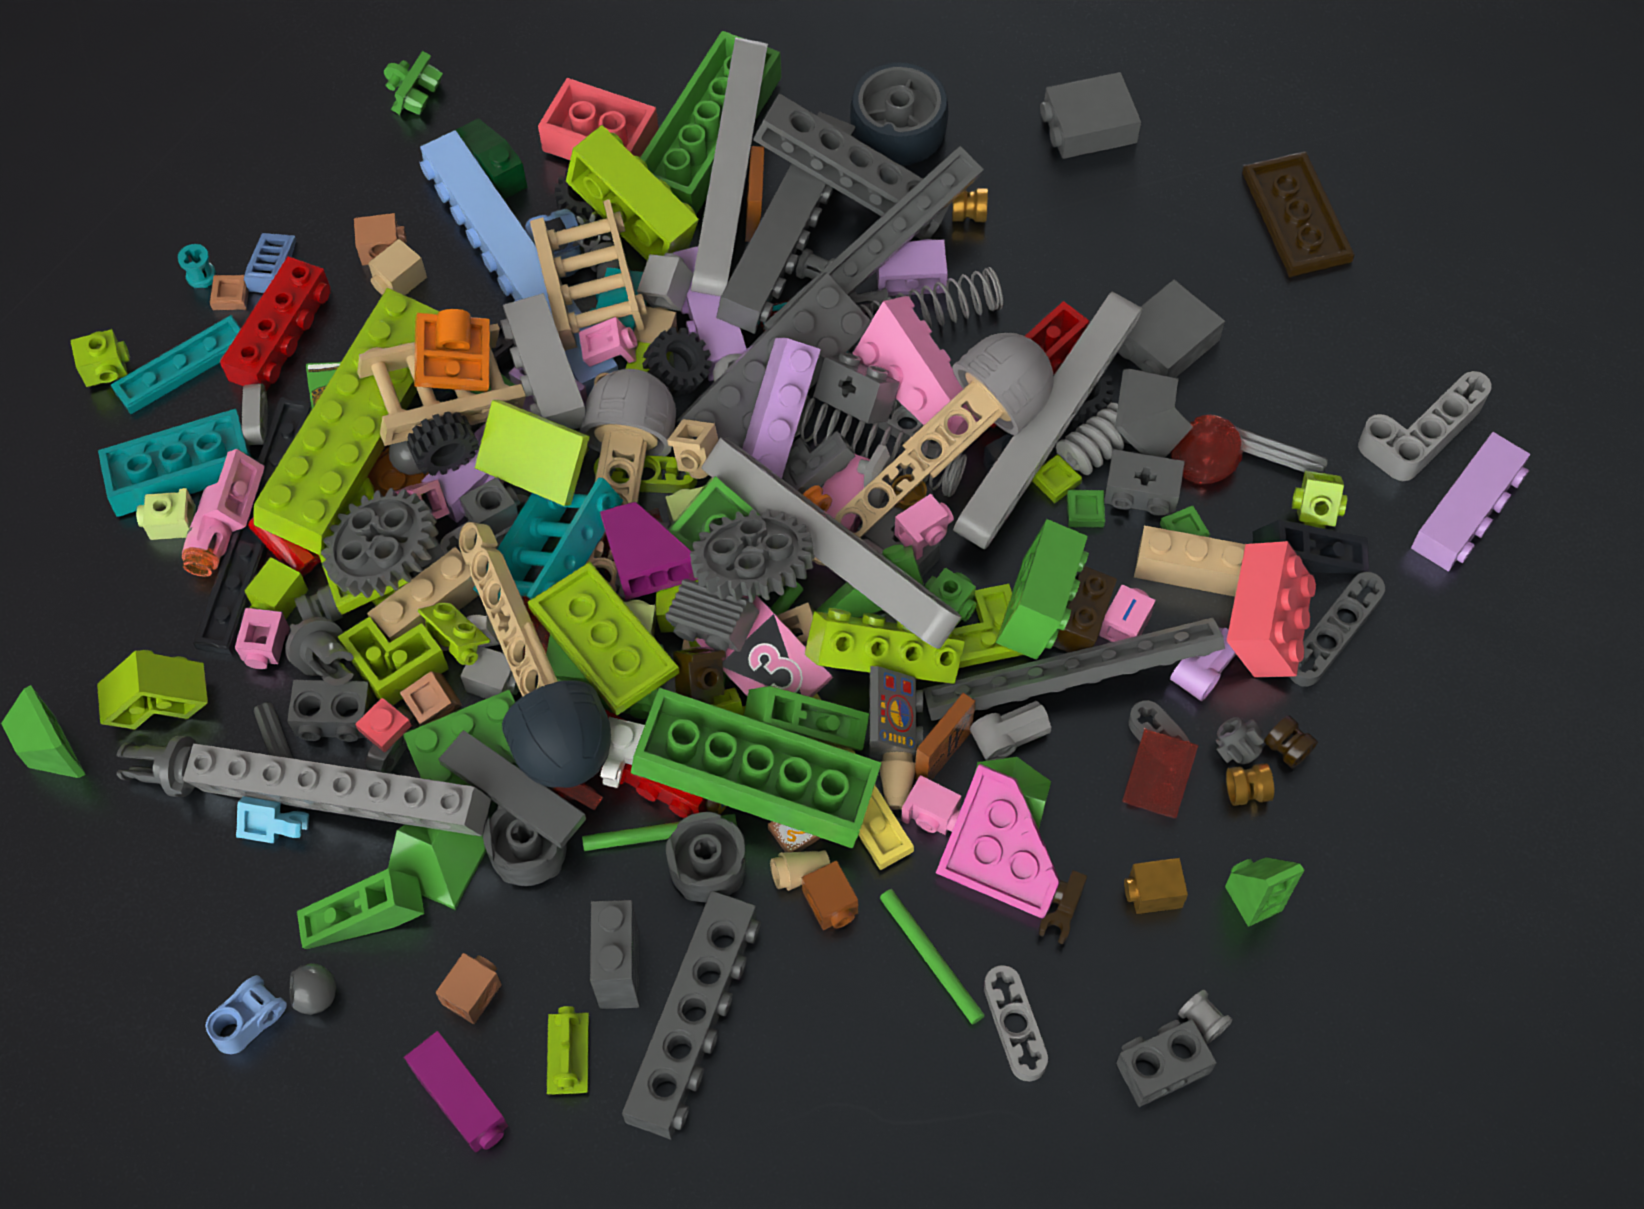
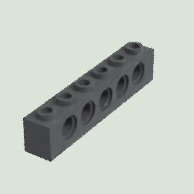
[753,93,951,240]
[622,891,761,1139]

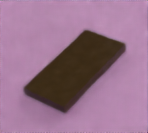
[1242,151,1355,277]

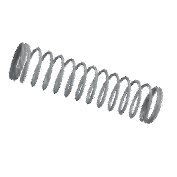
[851,267,1003,352]
[794,395,967,497]

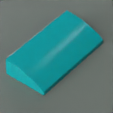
[98,408,252,517]

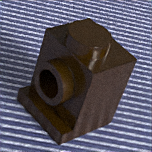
[673,647,726,705]

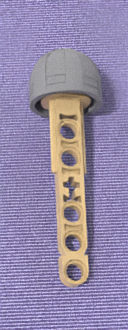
[812,333,1054,566]
[579,369,676,592]

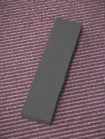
[439,730,586,849]

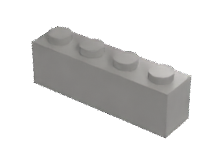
[500,293,586,430]

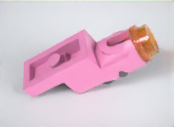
[182,449,265,577]

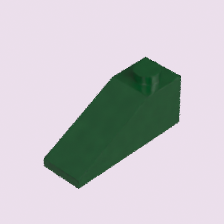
[456,118,528,200]

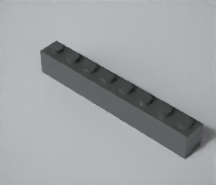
[716,111,856,334]

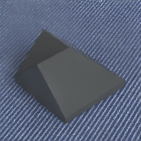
[1115,369,1193,458]

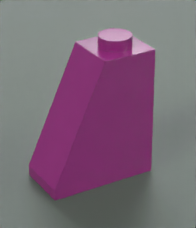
[600,502,697,600]
[404,1031,508,1153]

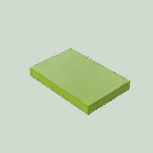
[475,399,590,506]

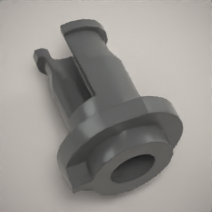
[286,617,354,686]
[116,736,197,798]

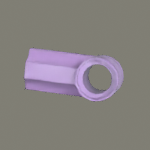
[1170,628,1236,701]

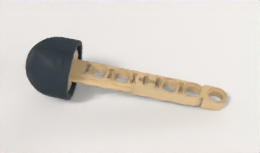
[459,522,611,788]

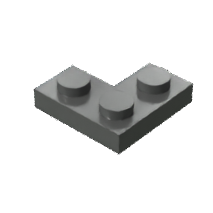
[783,431,856,495]

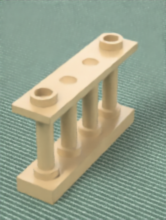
[530,199,647,351]
[357,324,526,446]

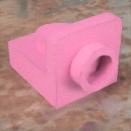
[579,317,637,367]

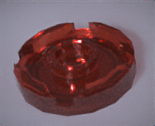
[1171,415,1243,484]

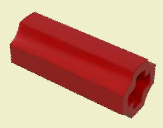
[248,517,321,577]

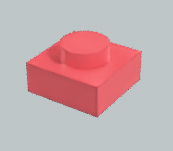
[355,698,412,753]

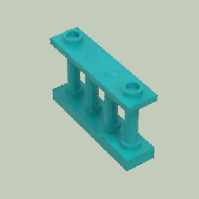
[473,477,624,601]

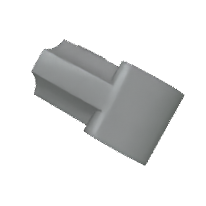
[970,701,1052,761]

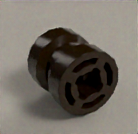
[1264,715,1318,769]

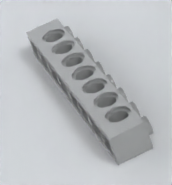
[183,743,491,836]

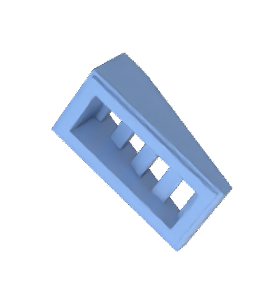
[244,233,296,293]

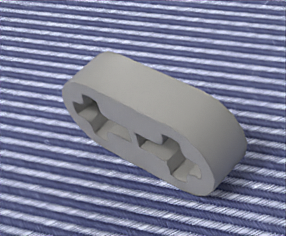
[242,384,268,446]

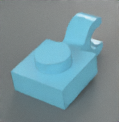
[236,796,309,843]

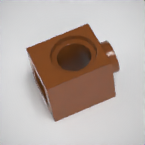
[801,860,858,930]

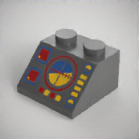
[869,666,923,761]

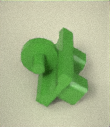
[384,51,443,115]

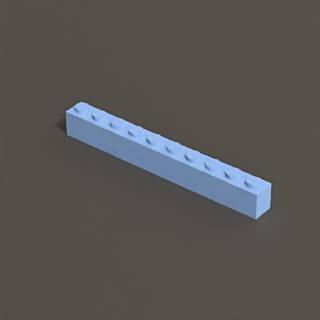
[420,130,618,398]

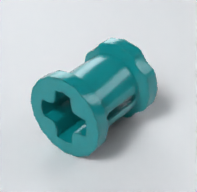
[178,244,216,288]

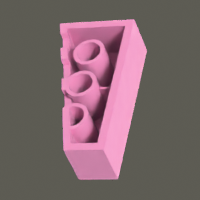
[852,296,980,435]

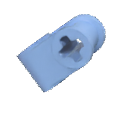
[206,975,287,1054]

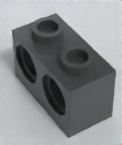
[287,680,375,742]
[1116,1019,1216,1107]

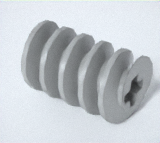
[1056,402,1130,475]

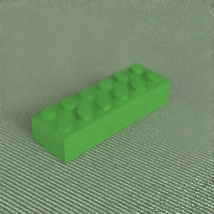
[640,31,781,215]
[631,687,881,848]

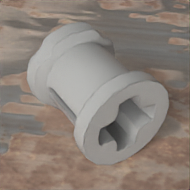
[1178,990,1232,1044]

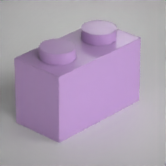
[876,239,947,296]

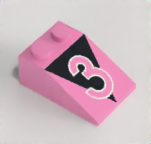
[695,595,833,697]

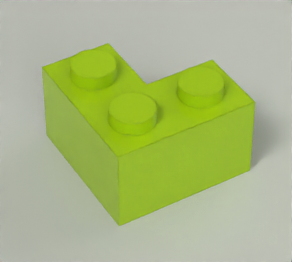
[338,616,449,705]
[97,650,208,730]

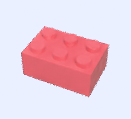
[538,78,659,160]
[1227,541,1316,677]

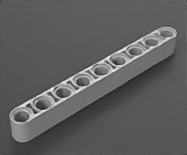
[691,37,768,297]
[953,291,1143,550]
[701,437,962,649]

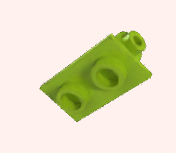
[418,603,490,665]
[547,1006,589,1095]

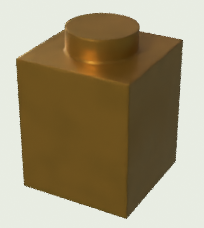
[1124,858,1188,914]

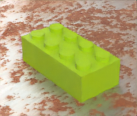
[566,125,699,261]

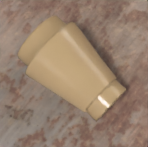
[880,752,916,810]
[770,850,830,891]

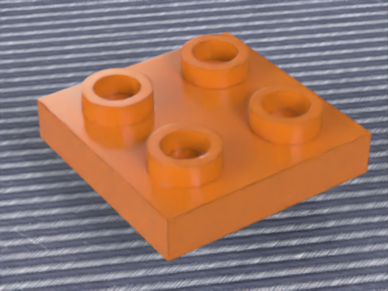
[414,309,490,392]

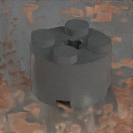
[483,806,567,886]
[666,812,747,902]

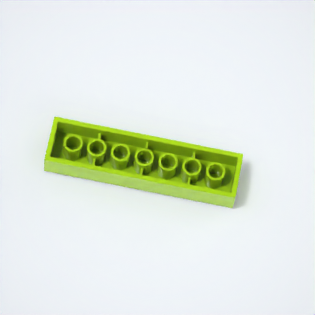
[254,288,440,555]

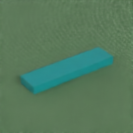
[111,315,241,414]

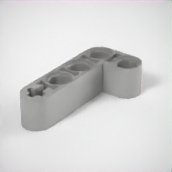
[1358,371,1492,481]

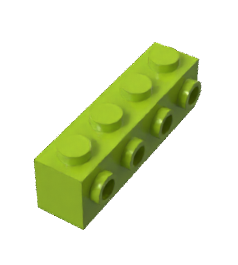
[804,608,965,684]

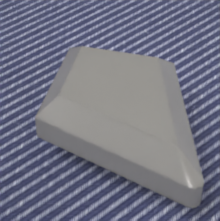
[857,445,891,508]

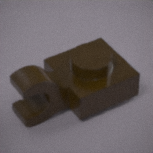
[1039,870,1087,944]

